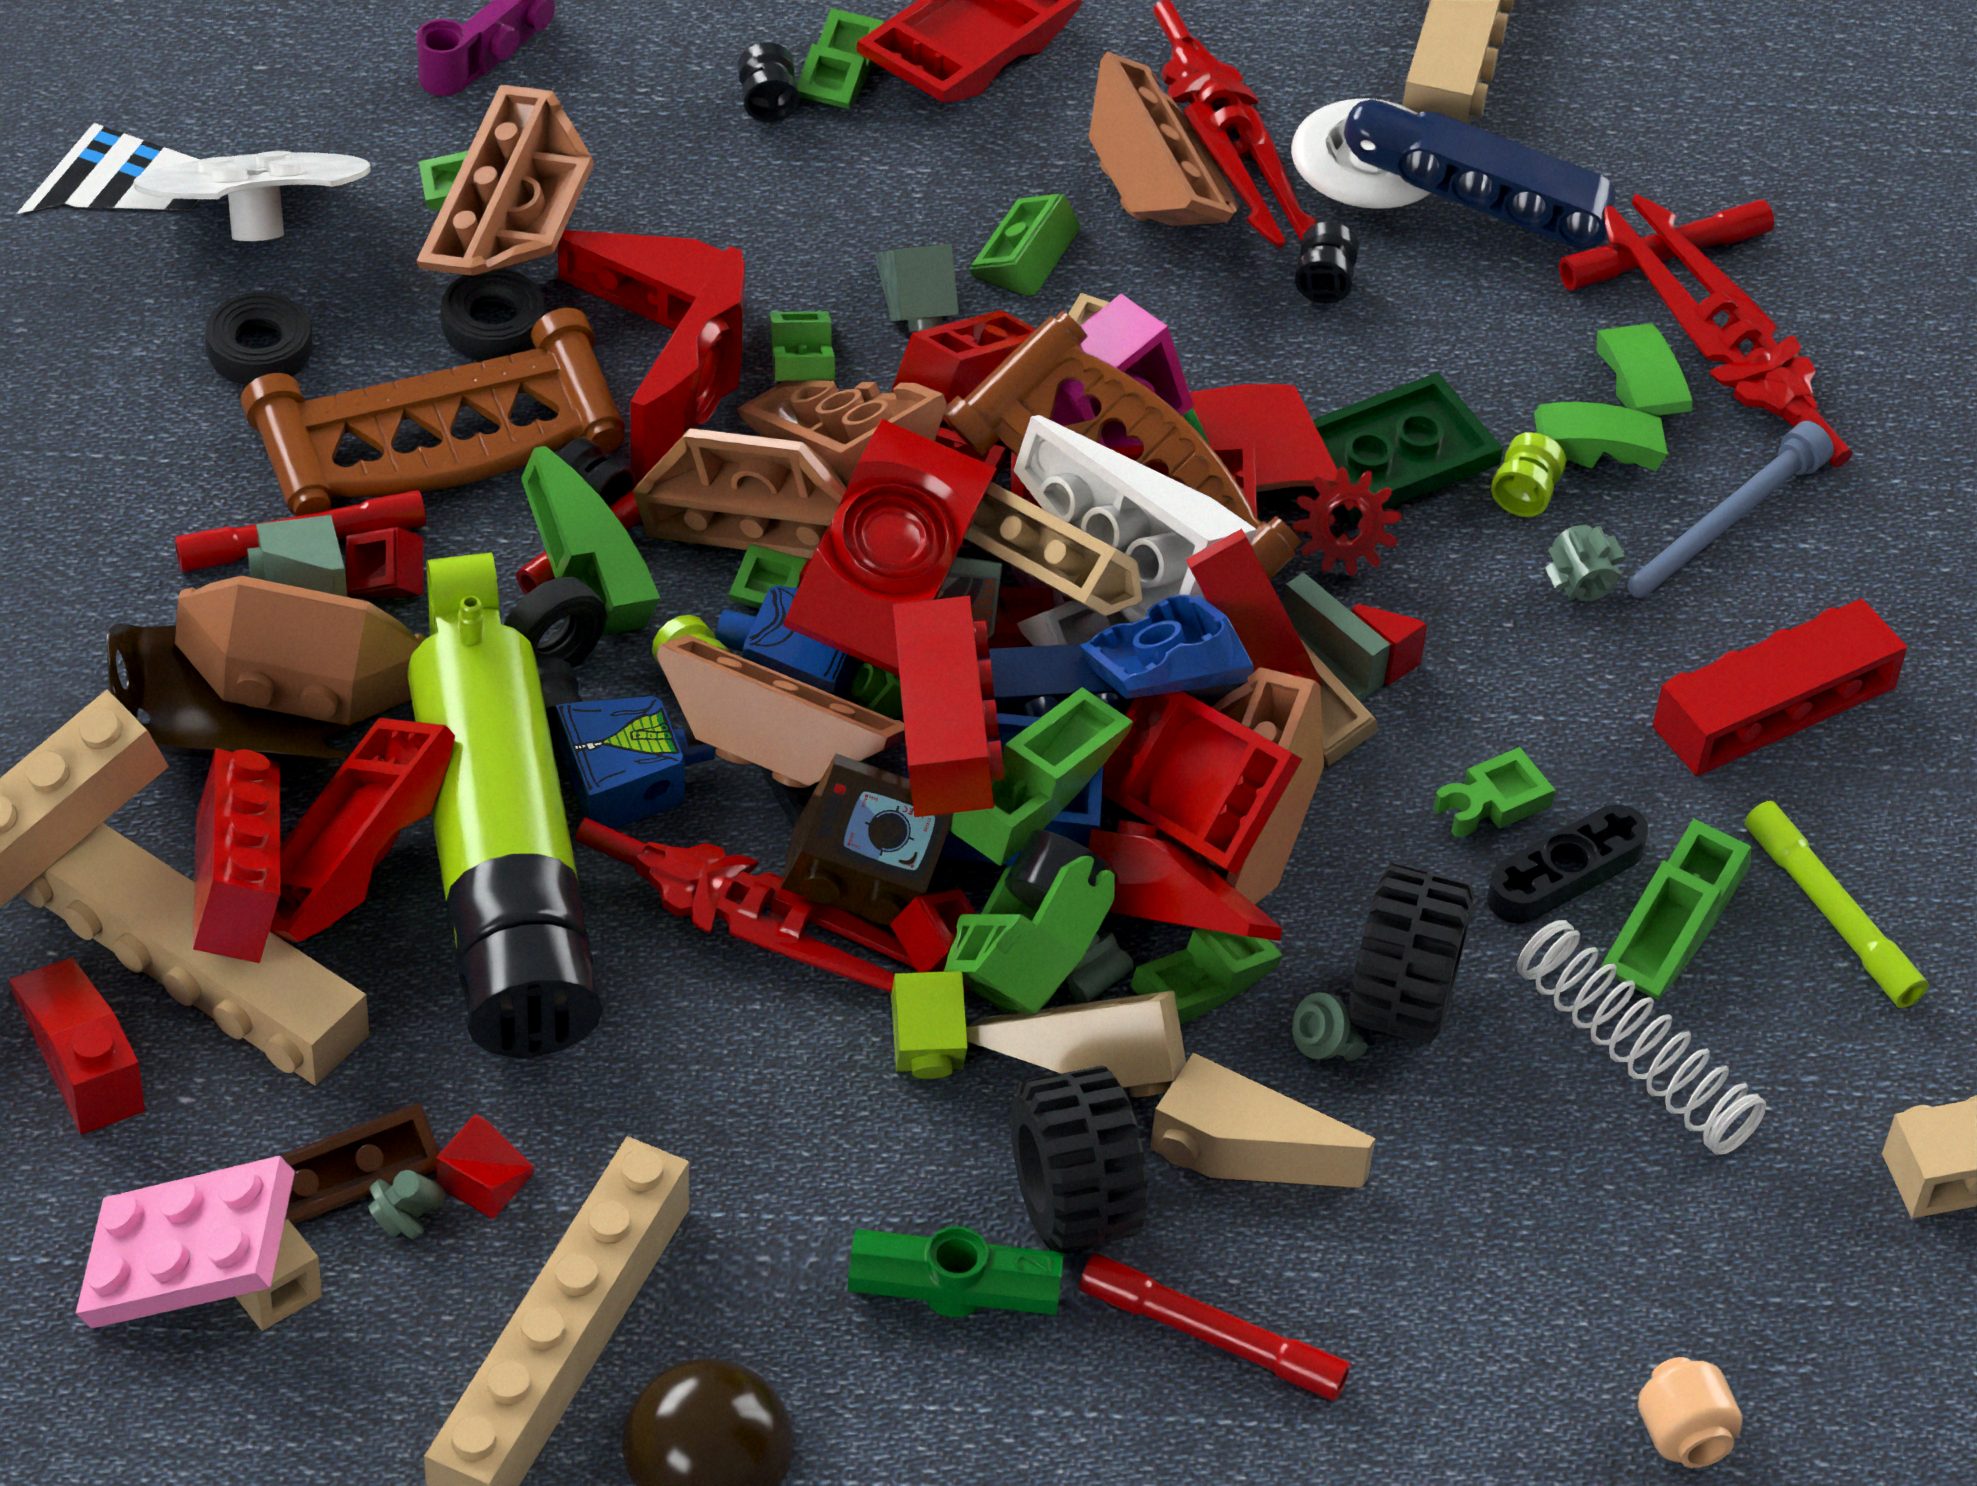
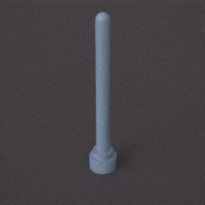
[1627,421,1834,598]

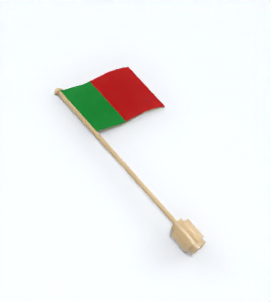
[1182,384,1338,492]

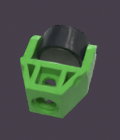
[944,830,1118,1014]

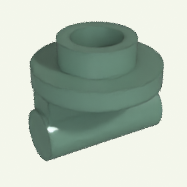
[1065,931,1134,1004]
[1292,992,1368,1061]
[368,1170,445,1240]

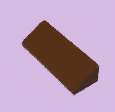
[279,1102,440,1225]

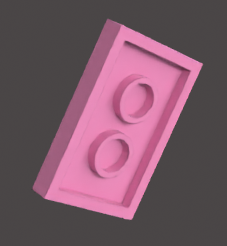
[76,1156,295,1329]

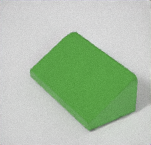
[969,194,1080,296]

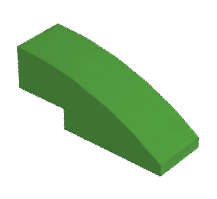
[521,446,660,635]
[949,687,1133,866]
[1600,818,1751,1001]

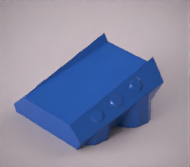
[1079,595,1254,699]

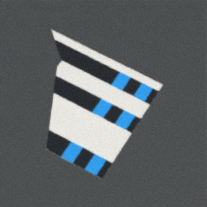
[17,123,200,214]

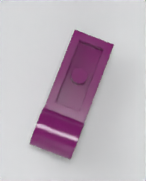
[416,0,555,96]

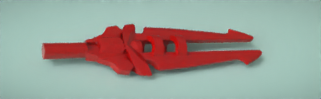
[1153,0,1317,249]
[1604,194,1852,468]
[575,818,971,992]

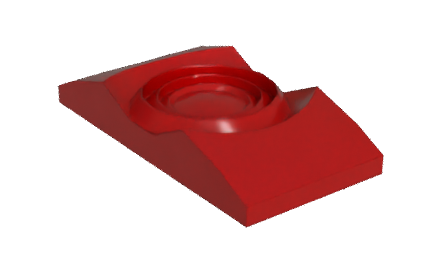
[856,0,1082,102]
[630,246,744,488]
[783,419,997,677]
[1102,691,1303,875]
[270,718,456,942]

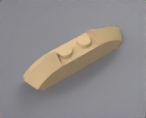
[964,482,1143,616]

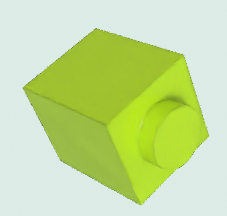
[891,971,967,1079]

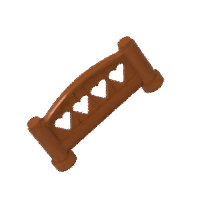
[240,308,625,516]
[943,310,1302,580]

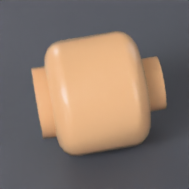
[1638,1357,1743,1468]

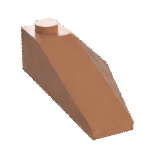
[737,381,947,488]

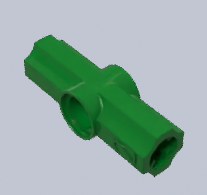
[848,1226,1064,1318]

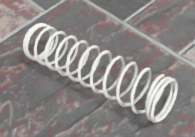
[1517,920,1766,1155]

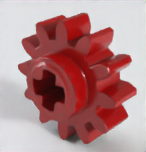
[1292,467,1401,576]

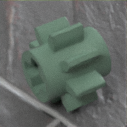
[1545,525,1626,601]

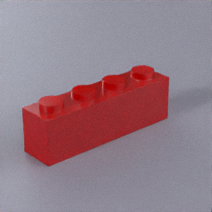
[893,596,1005,817]
[1652,598,1908,777]
[193,748,280,963]

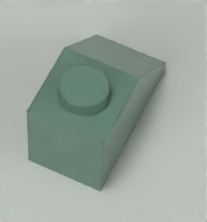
[876,244,959,332]
[247,515,348,597]

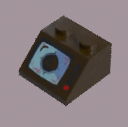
[781,753,954,926]

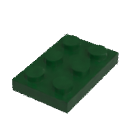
[1312,372,1503,523]

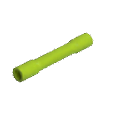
[1744,801,1929,1008]

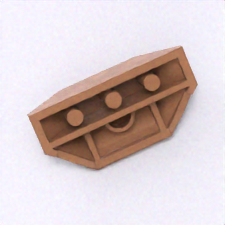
[1089,52,1240,226]
[416,85,594,276]
[633,428,846,559]
[175,576,426,726]
[656,634,905,788]
[1153,667,1324,905]

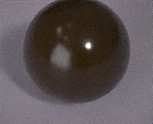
[622,1358,794,1486]

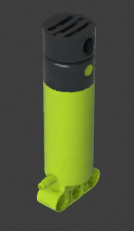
[407,552,603,1057]

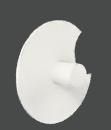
[134,151,370,241]

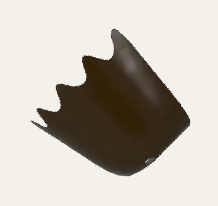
[107,623,359,761]

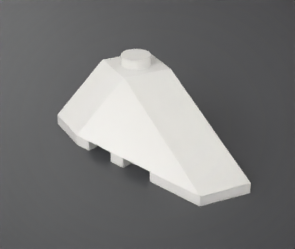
[1013,415,1257,623]

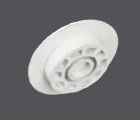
[1291,99,1431,209]

